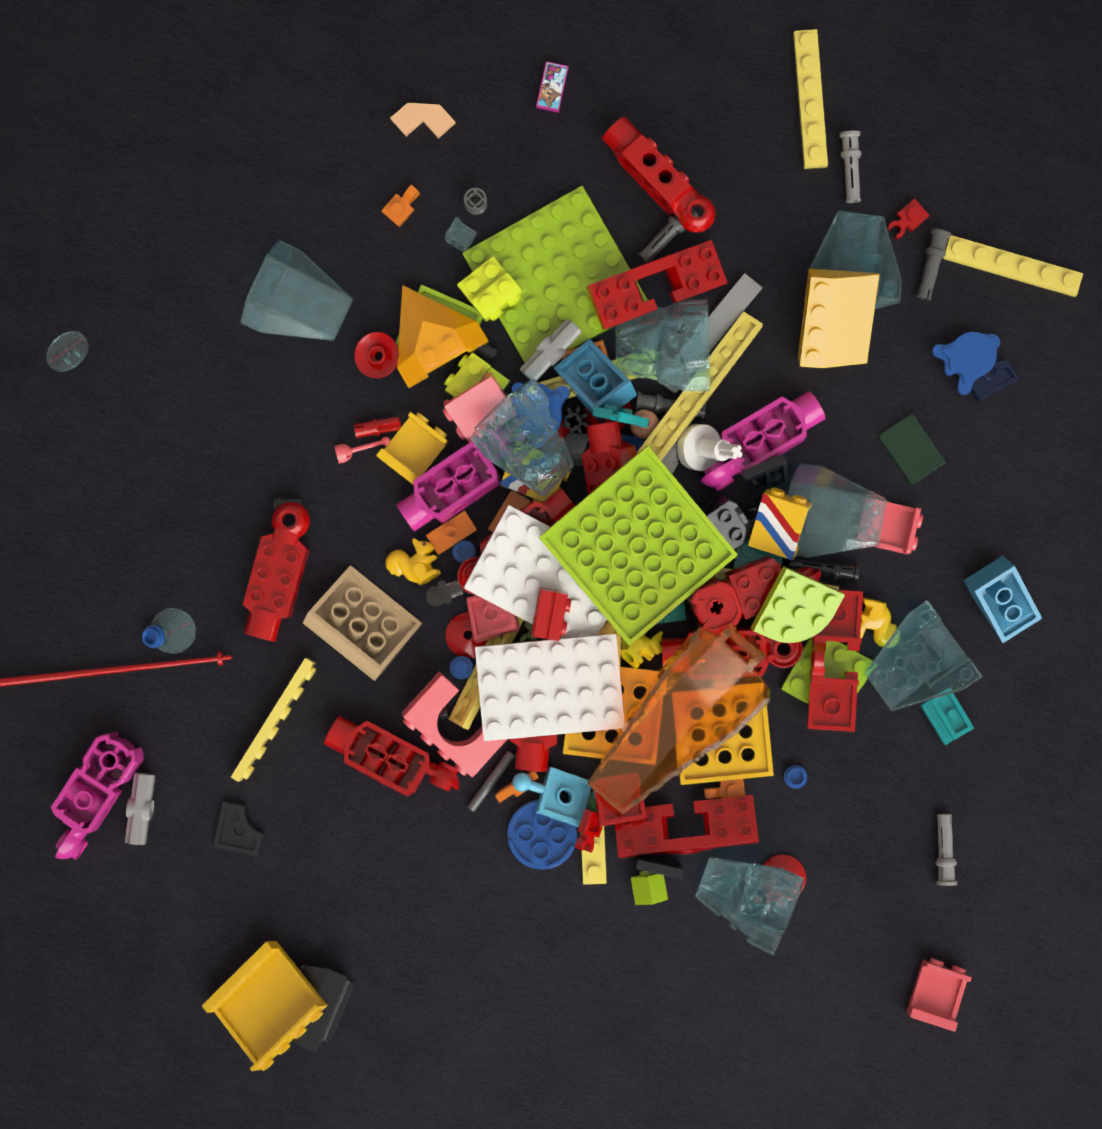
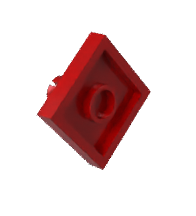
[591,772,647,827]

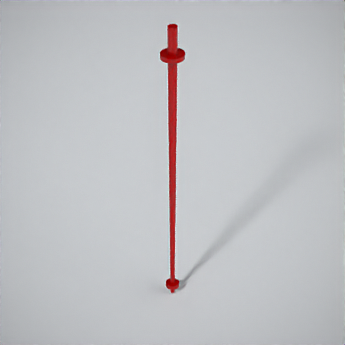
[0,651,232,687]

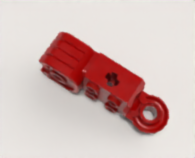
[686,556,821,634]

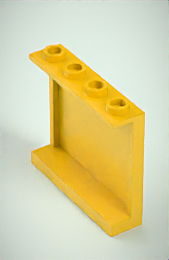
[202,941,328,1071]

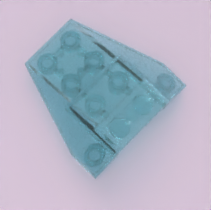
[810,211,902,310]
[240,240,353,341]
[788,463,887,558]
[864,600,983,711]

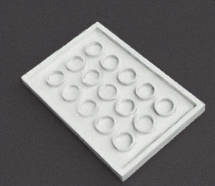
[464,504,607,639]
[475,634,625,741]

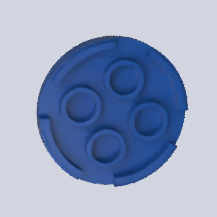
[508,799,577,869]

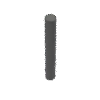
[467,751,515,812]

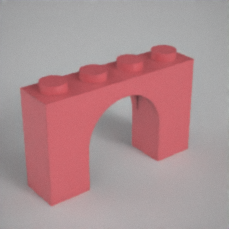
[402,671,507,778]

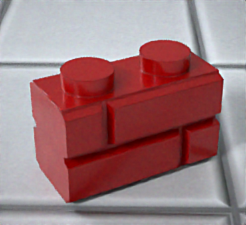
[531,587,572,641]

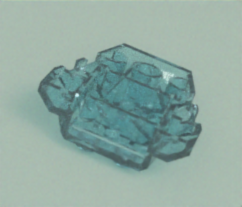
[615,299,710,391]
[471,379,574,496]
[695,857,804,955]

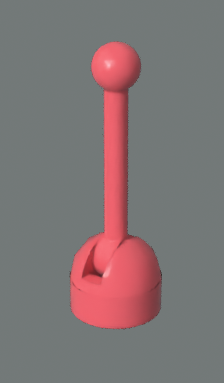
[334,437,390,464]

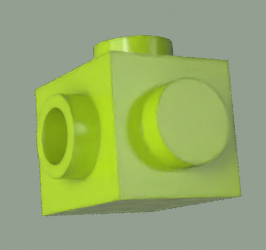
[631,870,668,905]

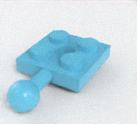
[513,767,592,827]

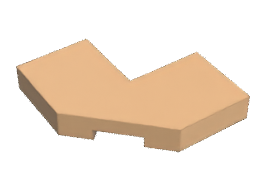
[390,103,455,139]

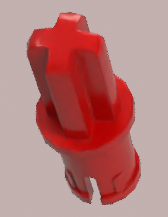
[354,417,401,438]

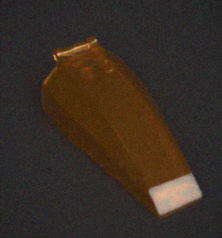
[587,623,770,814]

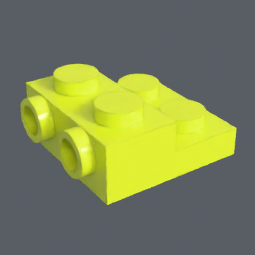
[457,256,522,322]
[444,353,510,397]

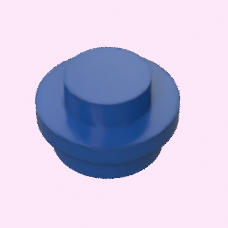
[452,540,476,563]
[142,625,165,648]
[450,656,473,679]
[784,765,807,789]

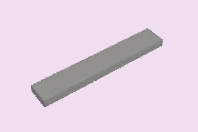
[657,273,762,395]

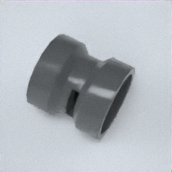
[464,188,488,215]

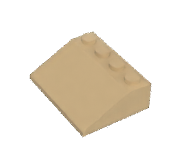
[303,565,422,681]

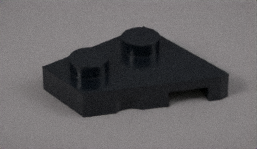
[742,454,789,491]

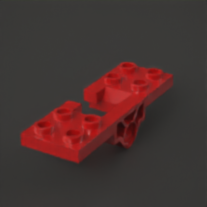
[586,240,727,330]
[807,590,863,732]
[615,795,759,858]

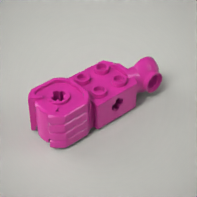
[51,732,144,860]

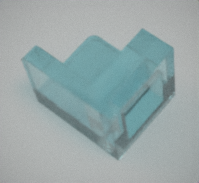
[445,217,477,252]

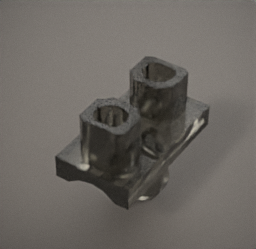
[426,580,464,607]

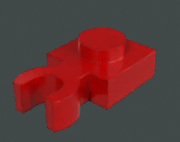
[887,199,930,240]
[575,809,603,853]

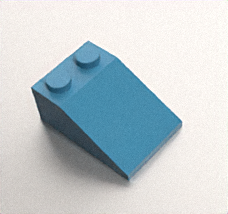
[554,339,637,423]
[964,556,1042,643]

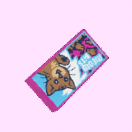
[536,62,568,113]

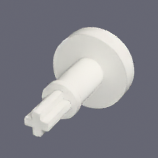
[677,424,743,471]

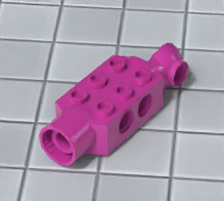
[700,391,825,491]
[396,426,518,531]

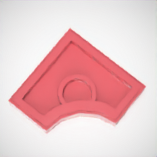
[466,595,520,643]

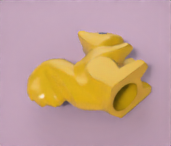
[385,538,441,585]
[860,597,899,647]

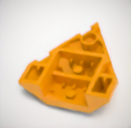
[397,286,489,388]

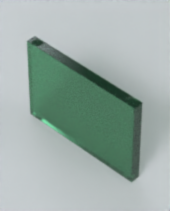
[878,413,946,486]

